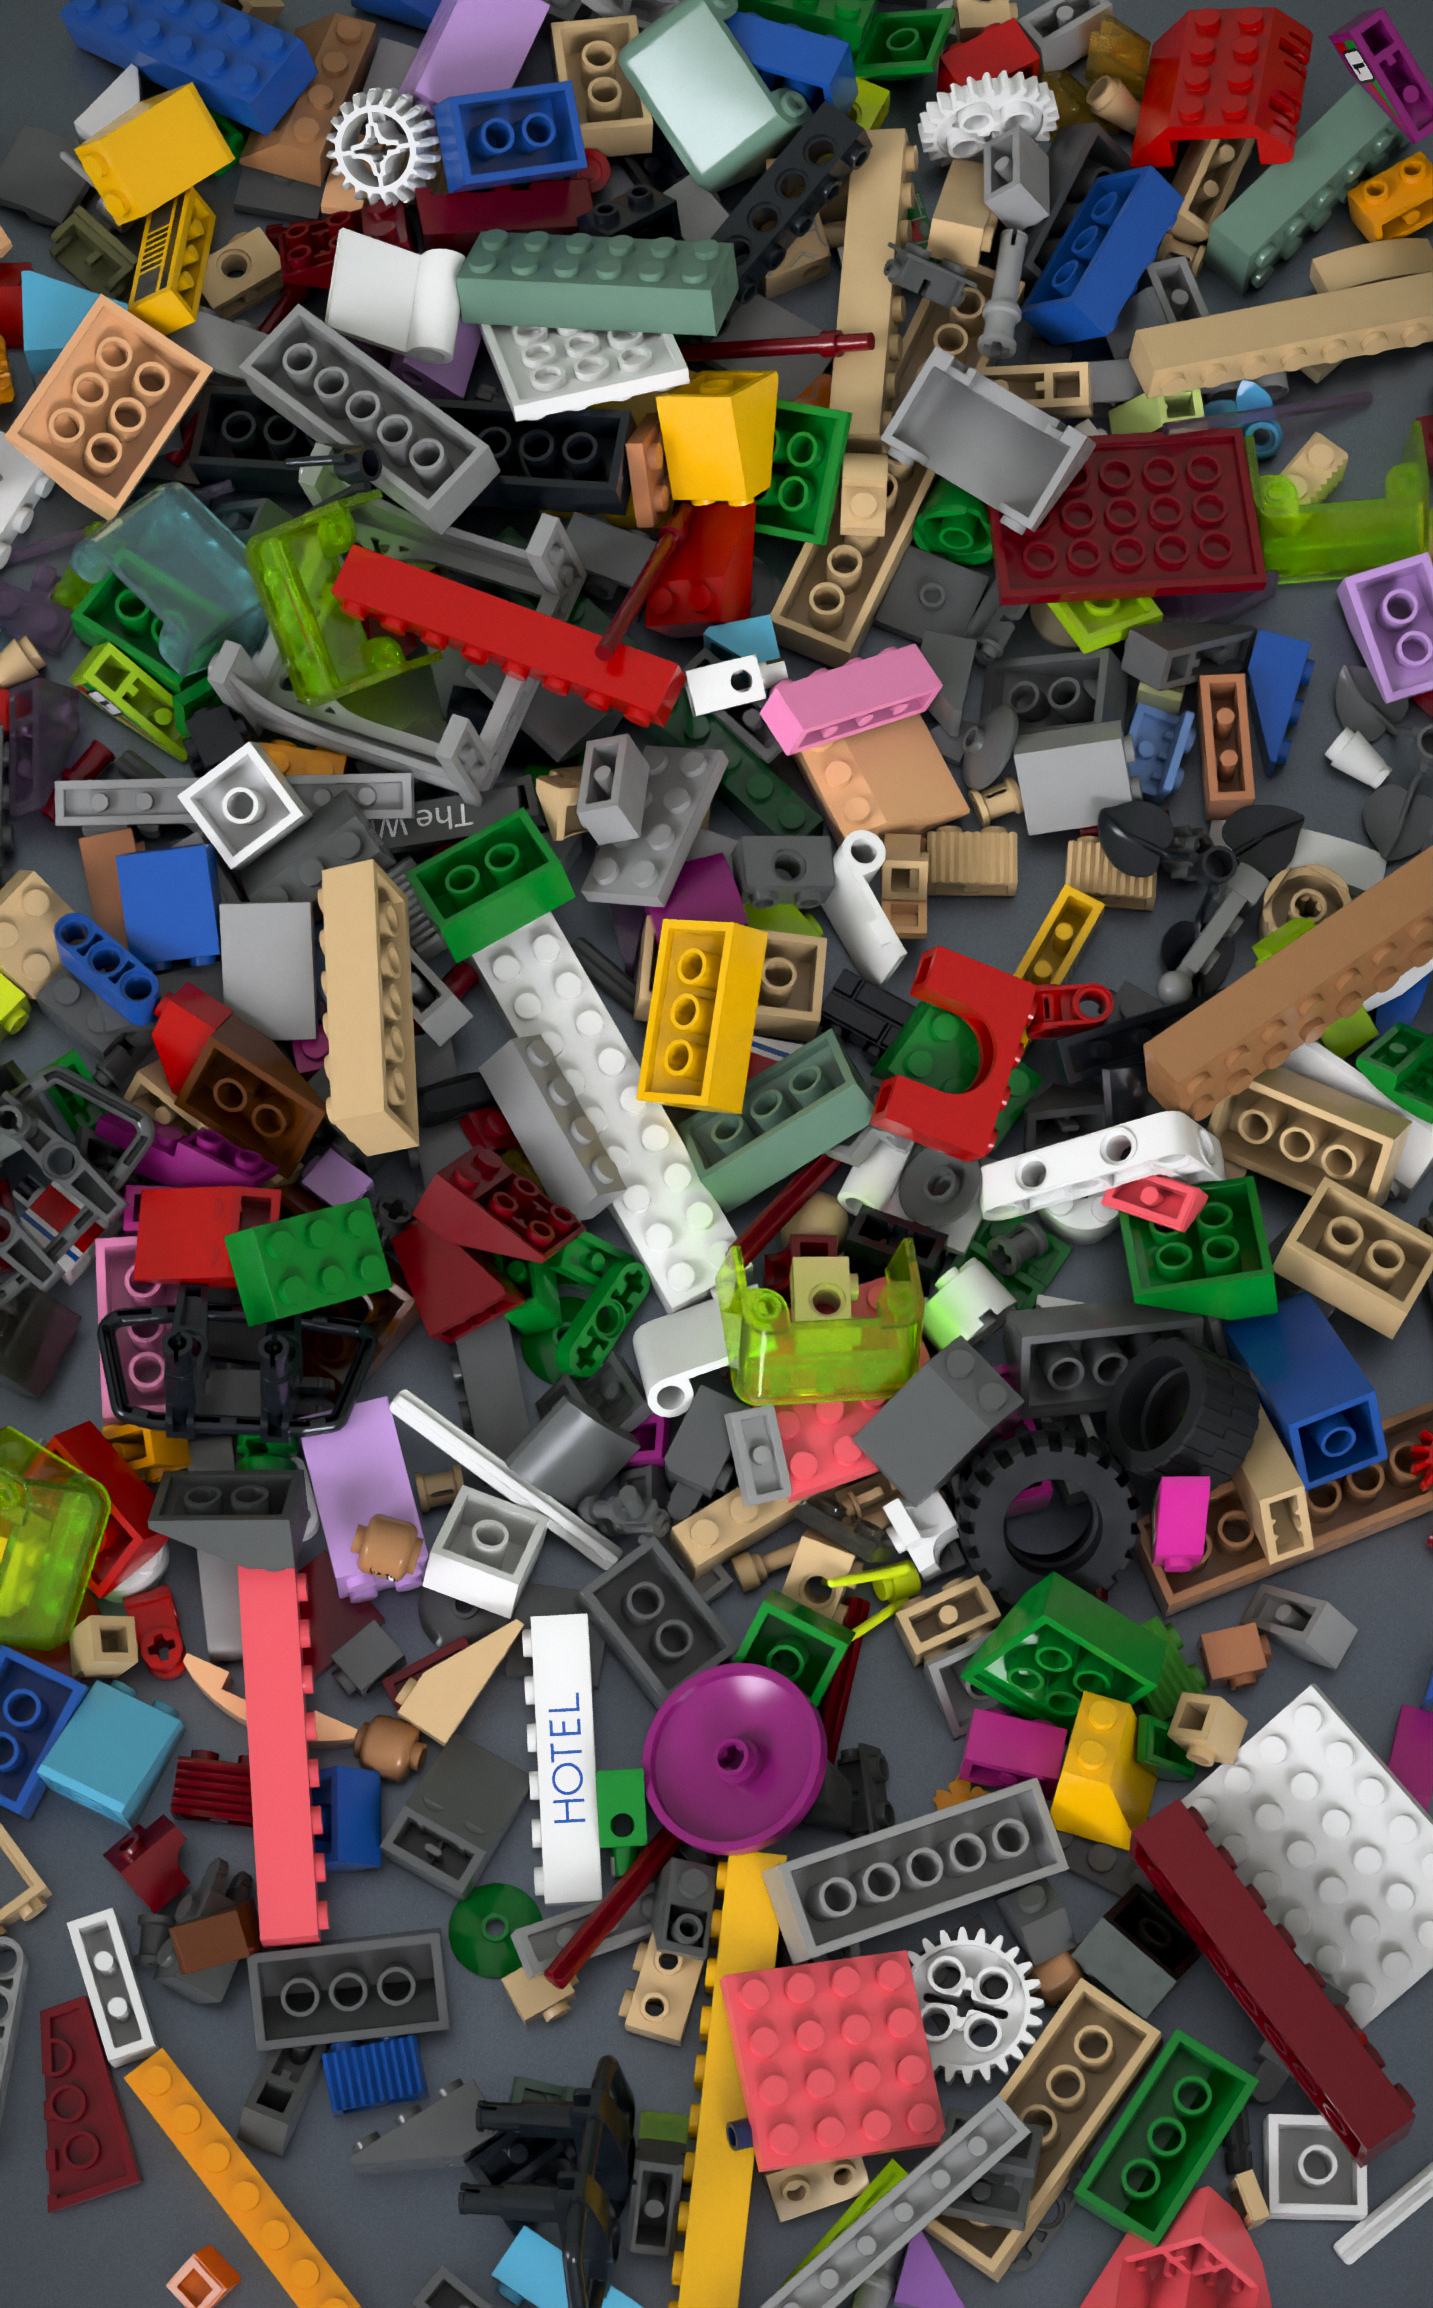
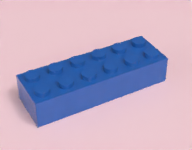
[59,0,318,136]

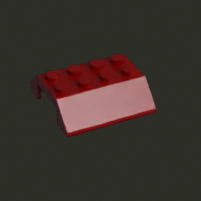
[1130,7,1313,168]

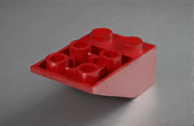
[133,1186,282,1290]

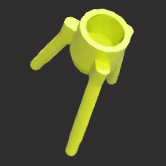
[820,1559,921,1641]

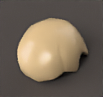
[780,1191,849,1255]

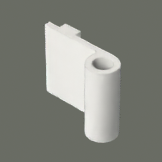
[324,228,466,364]
[821,830,907,989]
[837,1140,997,1257]
[632,1280,778,1418]

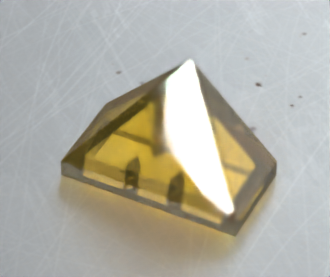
[1041,69,1122,140]

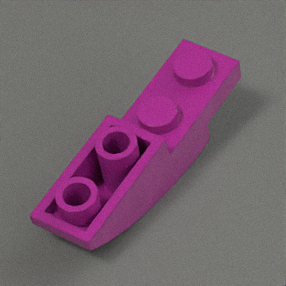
[95,1112,279,1188]

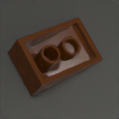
[174,1014,327,1180]

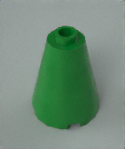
[912,475,993,566]

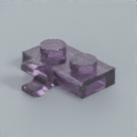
[0,562,74,656]

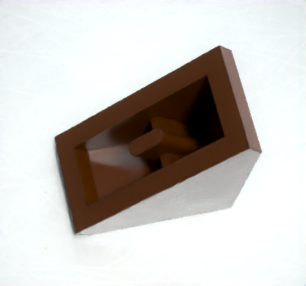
[168,1898,263,1975]

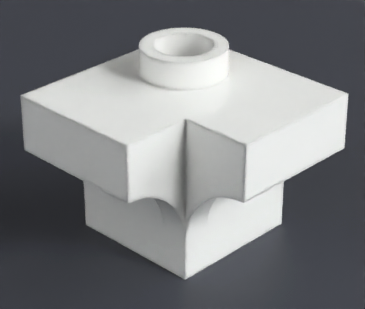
[883,1490,959,1582]

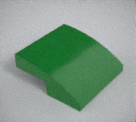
[1355,1021,1433,1124]
[946,1215,1074,1311]

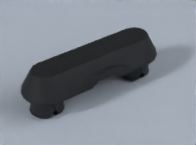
[417,1072,497,1128]

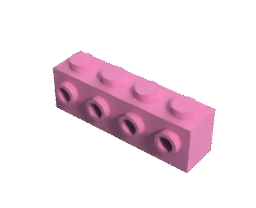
[759,643,943,756]

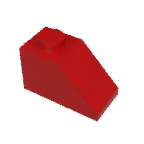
[151,981,234,1096]

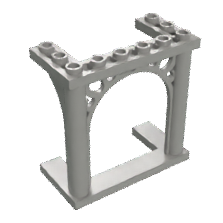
[207,442,587,808]

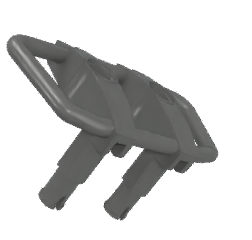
[0,1065,155,1309]

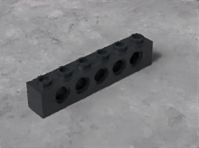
[691,101,873,343]

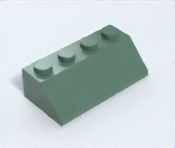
[678,1028,875,1213]

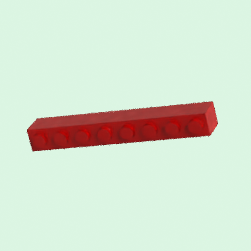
[331,544,686,727]

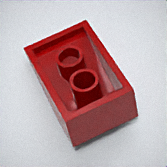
[645,501,756,638]

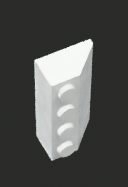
[1280,1041,1433,1203]

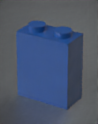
[115,843,222,971]

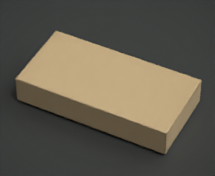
[1226,2169,1270,2231]

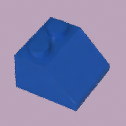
[312,1765,382,1873]

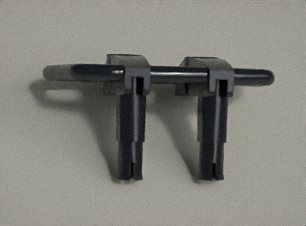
[97,1282,378,1443]
[458,2055,636,2308]

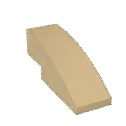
[1309,238,1433,294]

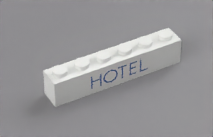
[522,1613,603,1906]

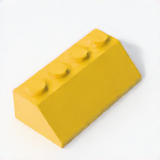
[636,919,768,1114]

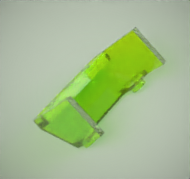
[1244,421,1430,585]
[245,489,443,707]
[715,1238,925,1406]
[0,1426,111,1651]

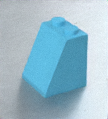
[21,271,128,389]
[37,1679,186,1830]

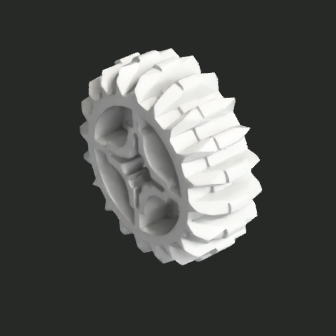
[326,87,442,206]

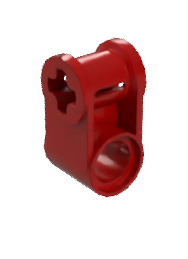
[1026,983,1114,1039]
[123,1584,187,1681]

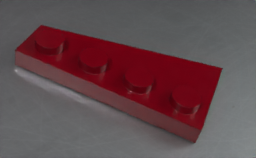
[40,1996,143,2214]

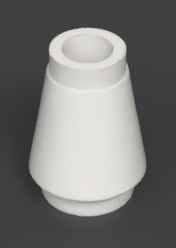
[1324,727,1392,790]

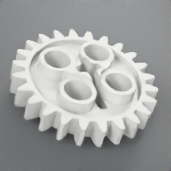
[917,70,1059,167]
[908,1927,1045,2087]

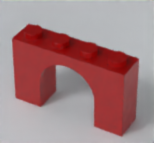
[869,946,1038,1163]

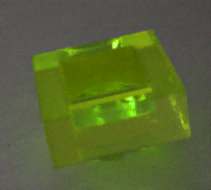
[639,2110,690,2151]

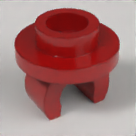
[569,149,611,193]

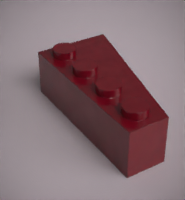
[415,179,593,258]

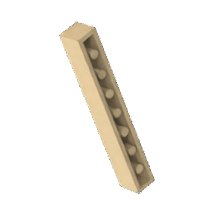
[829,128,919,454]
[1128,271,1433,399]

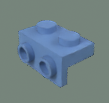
[1125,702,1197,805]

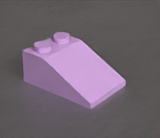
[1336,552,1433,705]

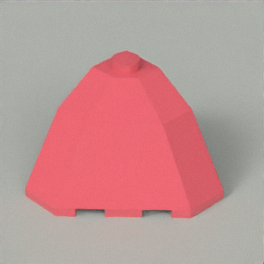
[1079,2186,1272,2308]

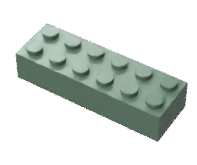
[1203,82,1410,296]
[456,229,739,336]

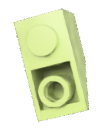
[1108,388,1206,435]

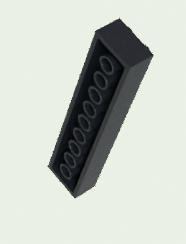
[188,385,637,516]

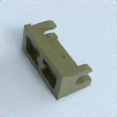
[49,205,138,301]

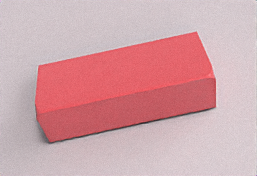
[1101,1175,1209,1233]

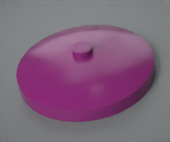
[642,1663,828,1856]

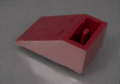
[278,199,419,289]
[412,1144,587,1264]

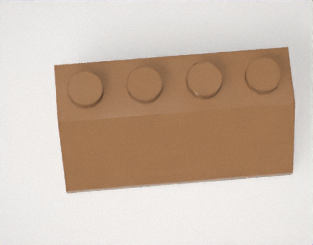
[239,13,377,187]

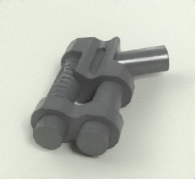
[578,1485,670,1538]

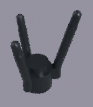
[284,443,382,521]

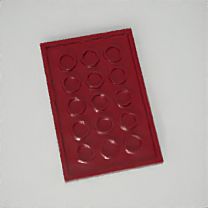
[986,427,1267,606]

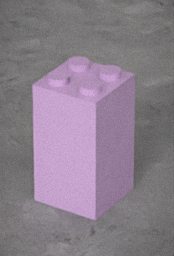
[390,0,550,146]
[296,1396,429,1603]

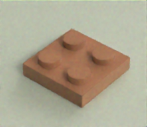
[625,412,673,528]

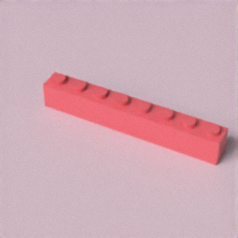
[237,1565,329,1949]

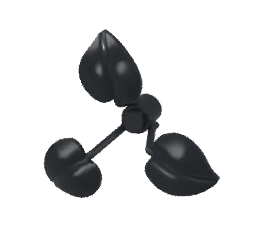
[1097,801,1305,997]

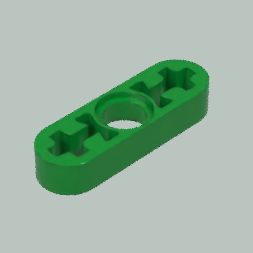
[555,1261,650,1378]

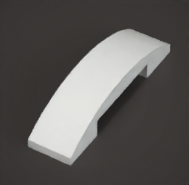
[1208,820,1387,896]

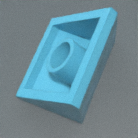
[703,614,780,701]

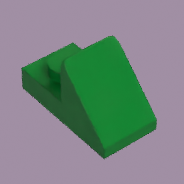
[548,1231,636,1299]

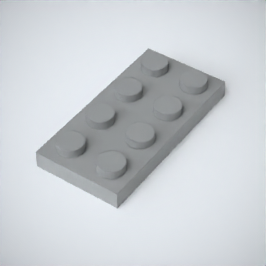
[581,745,729,908]

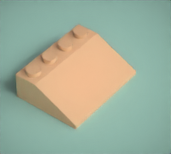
[4,294,213,523]
[792,713,970,847]

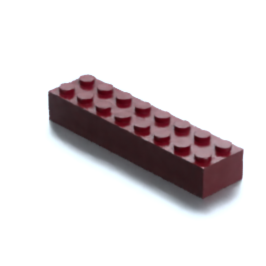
[1129,1798,1416,2168]

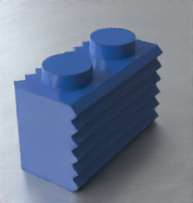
[322,2034,430,2116]

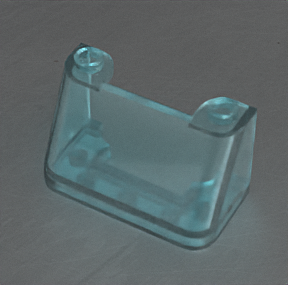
[68,481,280,678]

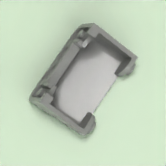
[880,346,1097,535]

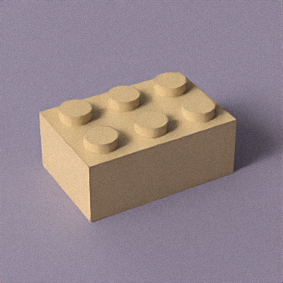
[550,15,653,157]
[1272,1176,1433,1340]

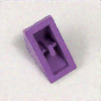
[892,2230,965,2308]

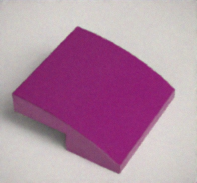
[644,852,749,947]

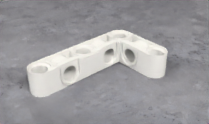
[979,1111,1227,1221]

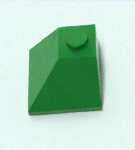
[854,8,956,82]

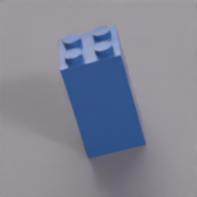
[1222,1291,1388,1491]

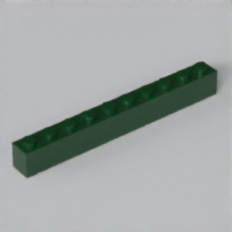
[488,525,824,836]

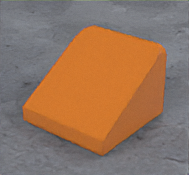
[166,2245,241,2308]

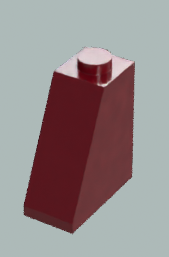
[391,1219,527,1344]

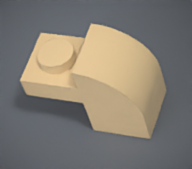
[840,452,888,537]

